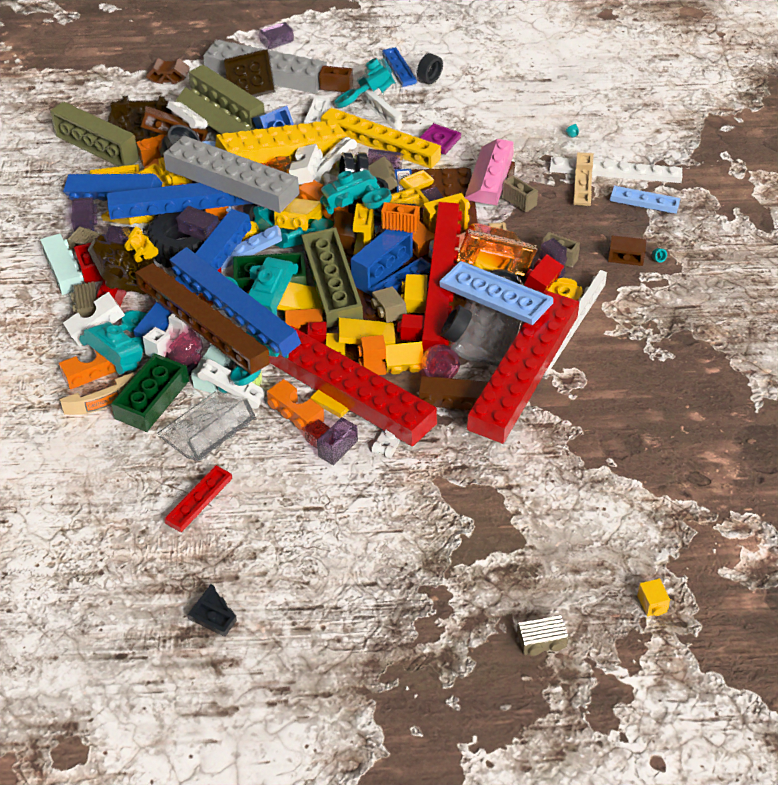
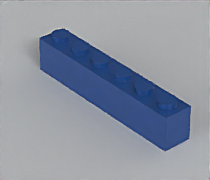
[63,174,163,201]

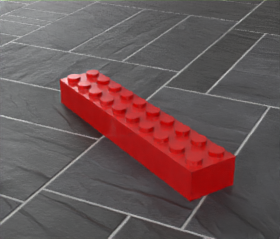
[467,290,580,444]
[269,326,437,447]

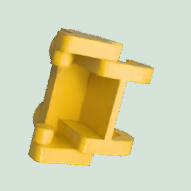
[124,226,158,262]

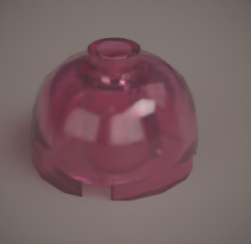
[166,328,203,366]
[421,344,460,378]

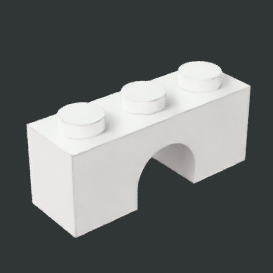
[289,144,323,184]
[63,292,125,346]
[143,314,195,357]

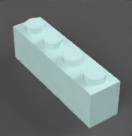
[40,233,84,295]
[191,343,234,394]

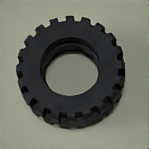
[148,210,214,268]

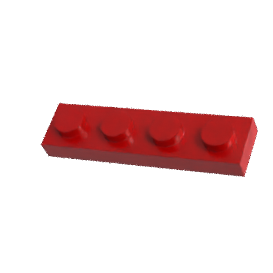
[164,465,233,533]

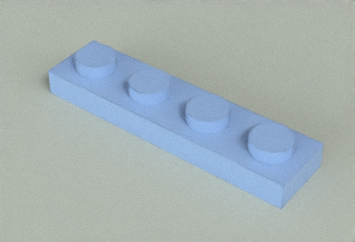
[610,186,680,214]
[221,225,282,270]

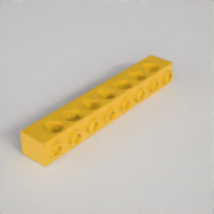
[321,107,441,169]

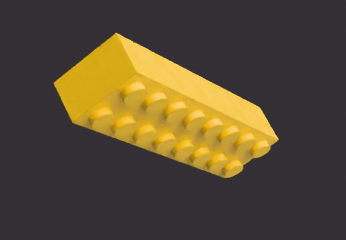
[215,120,348,165]

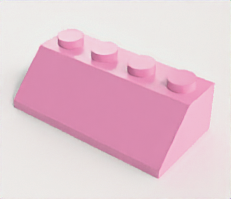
[465,139,514,205]

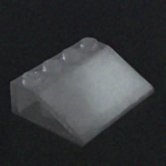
[449,299,522,366]
[157,391,256,461]

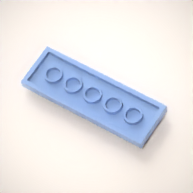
[439,261,553,325]

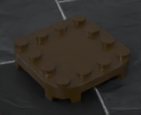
[108,95,174,142]
[88,234,156,295]

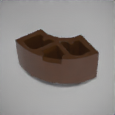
[145,58,190,84]

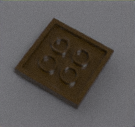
[224,49,276,97]

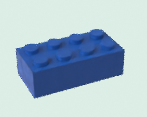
[351,229,413,294]

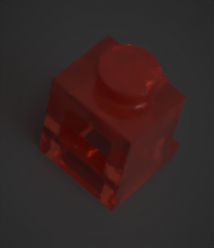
[304,419,336,452]

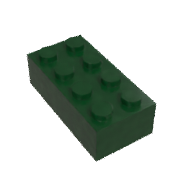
[233,252,306,293]
[111,353,189,432]

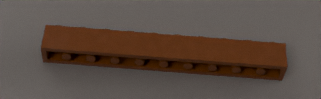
[135,263,270,375]

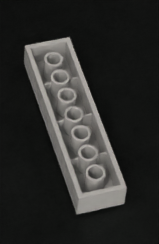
[203,40,327,94]
[163,136,299,213]

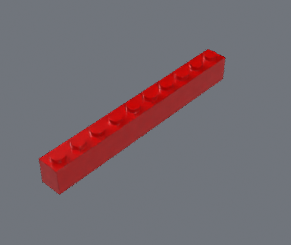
[422,202,463,353]

